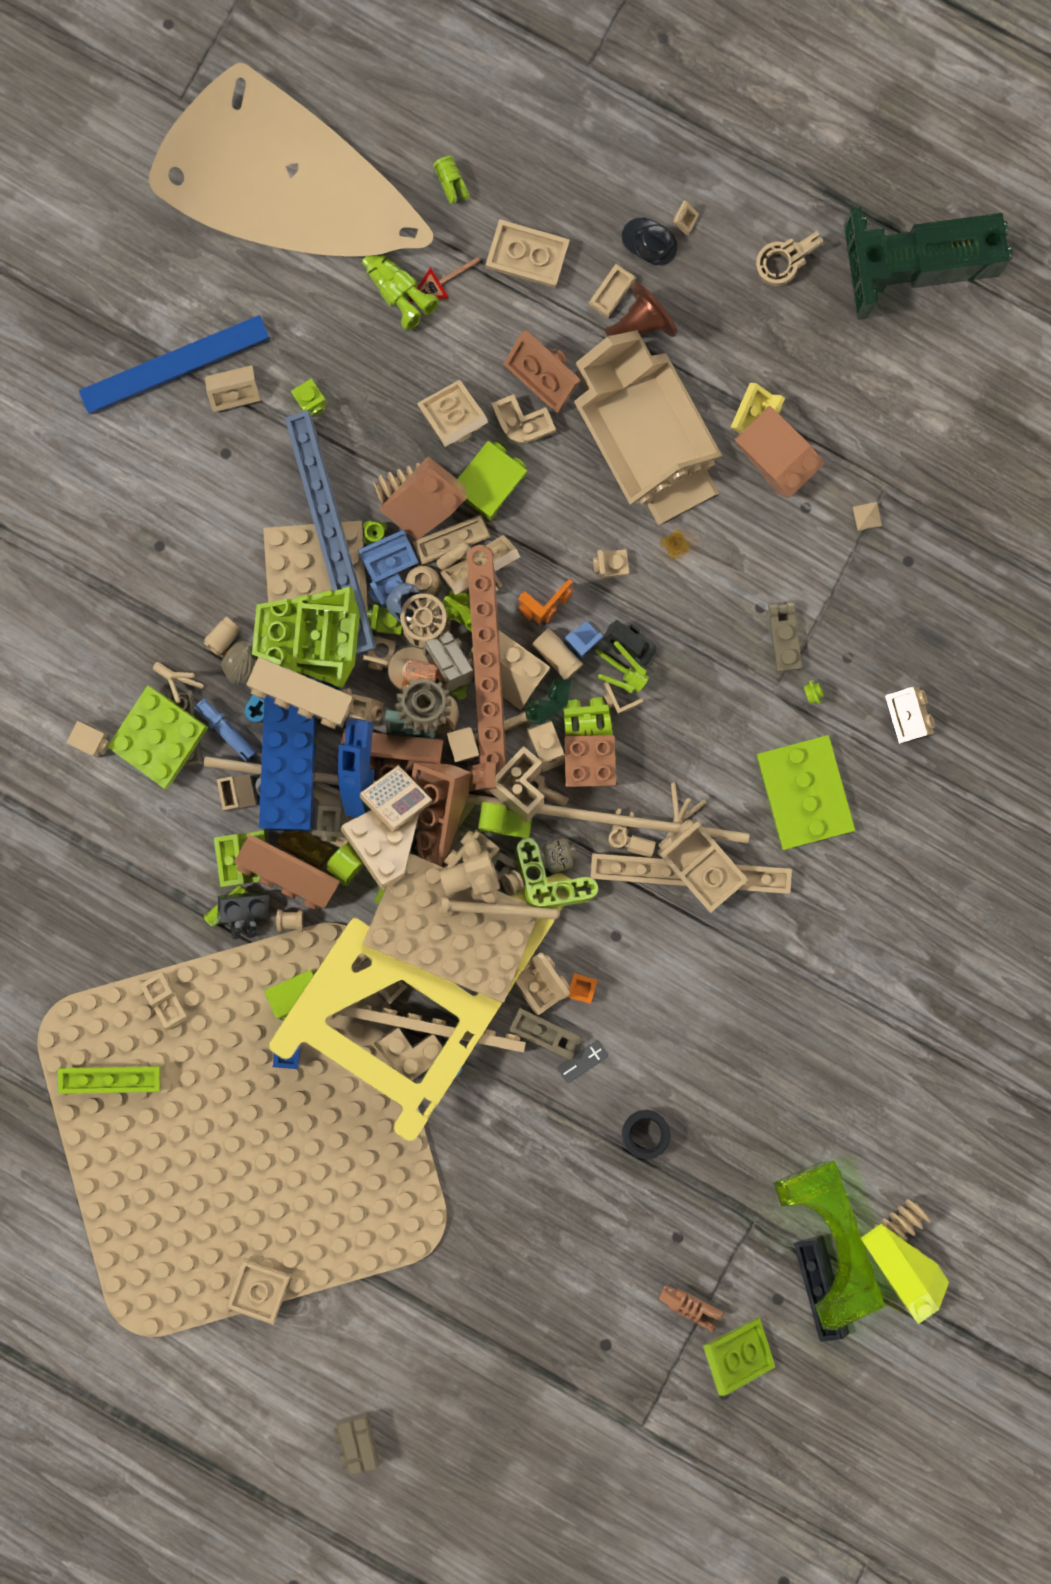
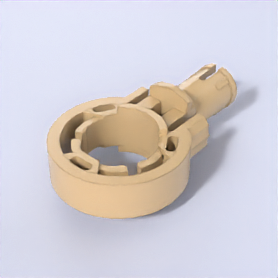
[756,231,824,286]

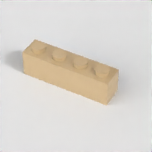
[246,657,354,729]

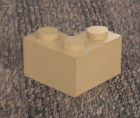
[489,746,545,823]
[374,1028,443,1081]

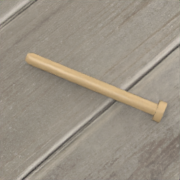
[438,896,560,919]

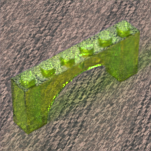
[773,1161,885,1330]

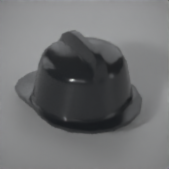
[622,217,677,265]

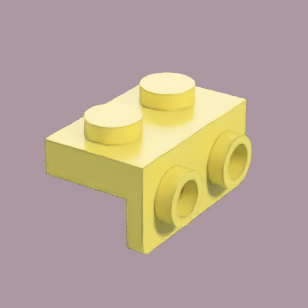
[730,383,785,434]

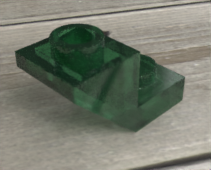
[526,678,571,726]

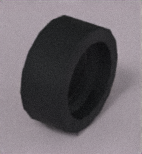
[622,1110,671,1160]

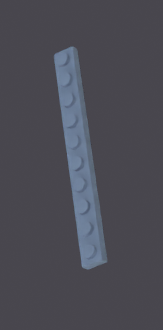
[285,410,377,655]

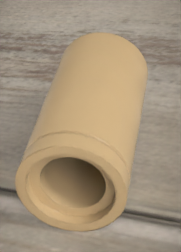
[532,628,584,681]

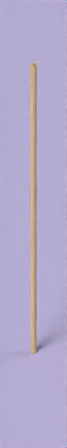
[204,756,750,843]

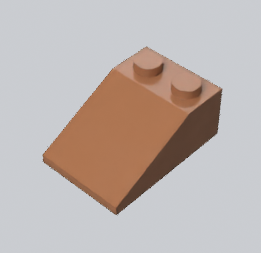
[734,406,825,498]
[379,456,467,540]

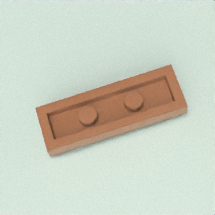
[467,762,496,792]

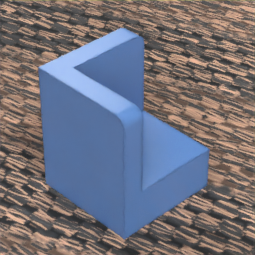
[565,621,604,659]

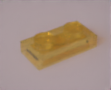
[277,831,333,870]

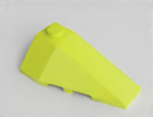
[860,1224,949,1324]

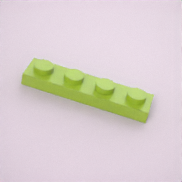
[58,1066,161,1094]

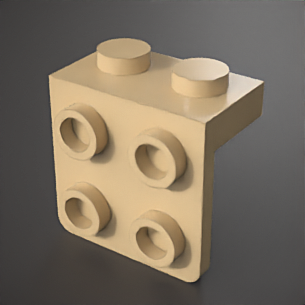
[515,953,570,1016]

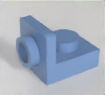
[369,573,403,608]

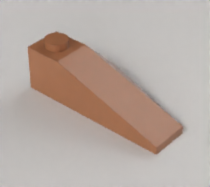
[411,762,472,868]

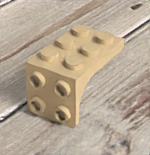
[657,819,748,913]

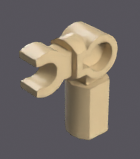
[608,808,656,858]

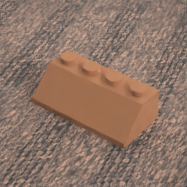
[341,730,443,781]
[234,834,340,911]

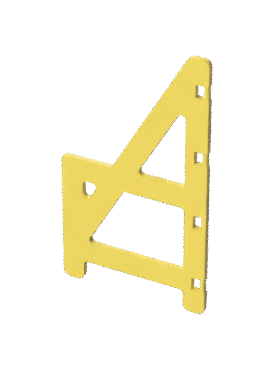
[269,873,574,1141]

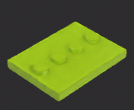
[756,735,855,850]

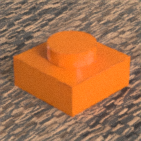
[567,973,598,1004]

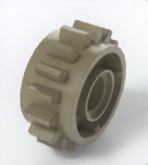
[396,677,452,733]

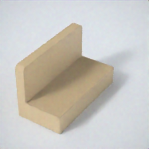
[205,366,261,412]

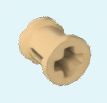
[276,909,304,932]

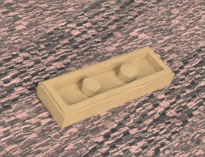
[413,514,491,565]

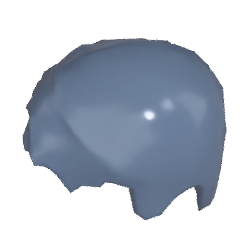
[386,583,421,623]

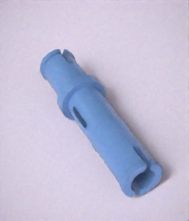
[194,698,257,762]

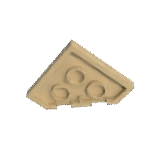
[341,810,419,889]

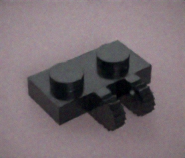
[217,891,269,939]

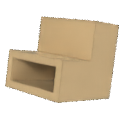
[217,774,258,812]

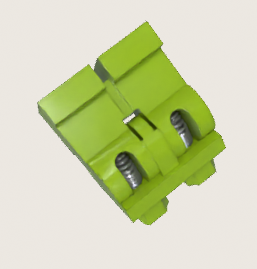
[564,697,616,760]

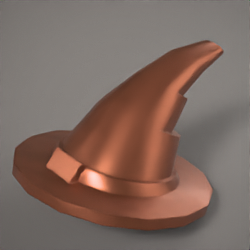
[604,282,678,337]

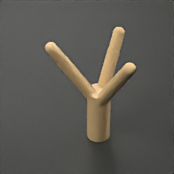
[153,662,204,703]
[666,782,706,838]

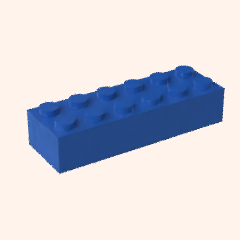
[259,678,318,832]

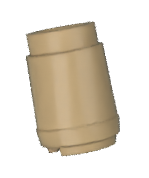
[203,617,241,656]

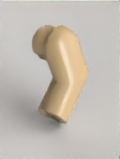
[437,543,471,570]

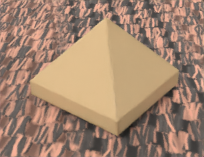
[673,200,699,235]
[852,502,882,531]

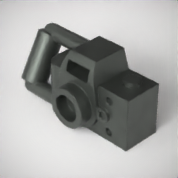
[602,620,657,667]

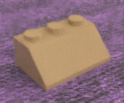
[466,630,550,710]

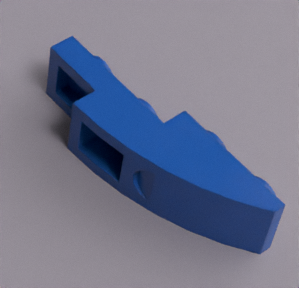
[338,717,374,818]

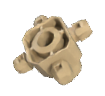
[439,837,500,904]

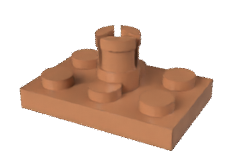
[503,330,580,413]

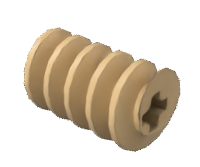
[373,463,420,505]
[873,1199,931,1242]

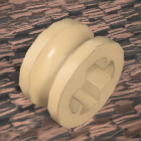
[501,870,524,896]

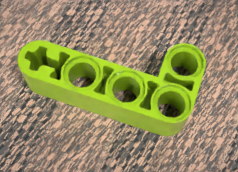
[479,802,532,838]

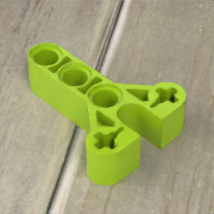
[326,841,365,888]

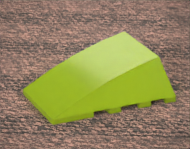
[252,587,360,688]

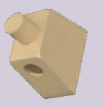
[526,720,565,772]

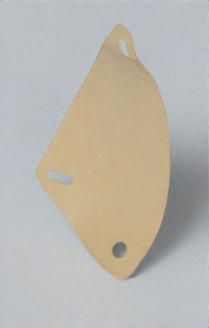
[149,63,433,257]

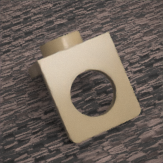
[363,636,396,671]
[603,682,644,716]

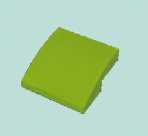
[214,830,269,887]

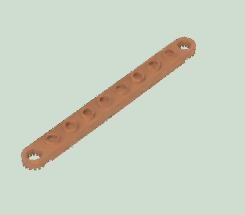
[467,545,507,795]

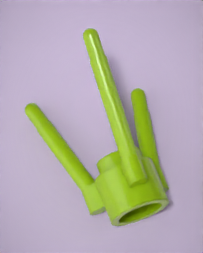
[595,641,649,693]

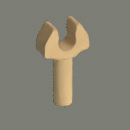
[533,775,569,807]

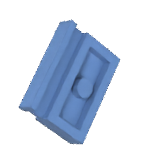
[358,530,418,582]

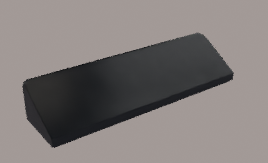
[794,1235,849,1342]

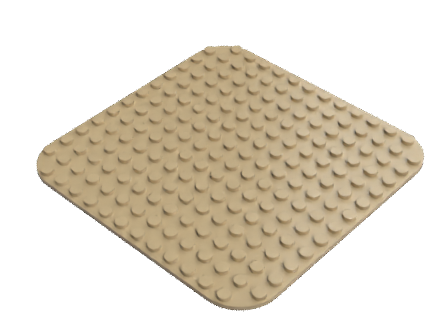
[37,923,447,1337]

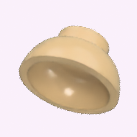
[405,565,441,601]

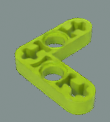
[515,838,598,908]

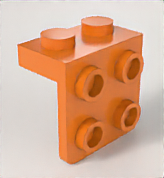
[518,578,574,626]

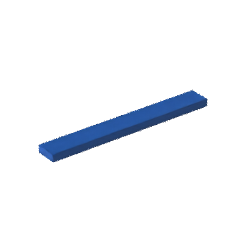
[78,315,270,415]

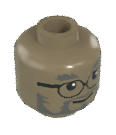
[540,838,577,873]

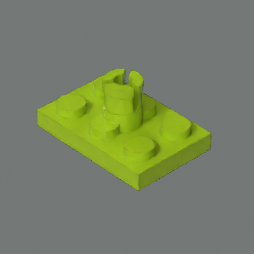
[703,1318,775,1396]

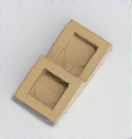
[140,972,189,1031]

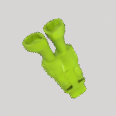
[362,254,440,331]

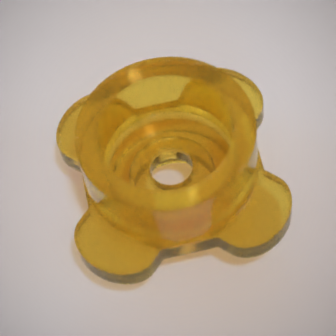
[661,530,690,559]

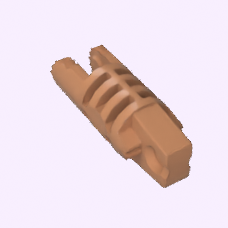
[659,1285,724,1332]

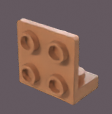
[564,735,616,787]

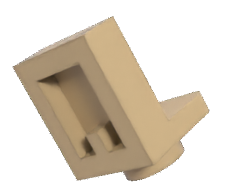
[593,549,629,579]
[347,694,384,727]

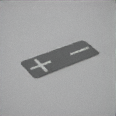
[557,1040,608,1083]

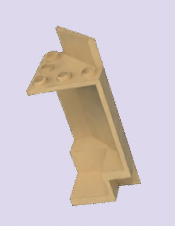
[574,330,722,526]

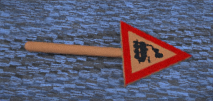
[409,257,480,302]

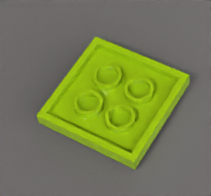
[107,685,209,789]

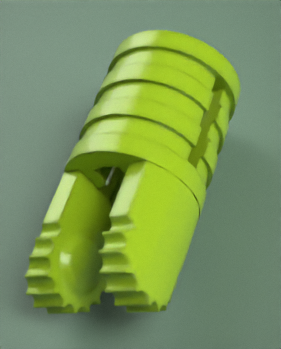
[433,156,470,204]

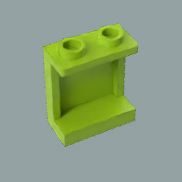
[457,441,527,521]

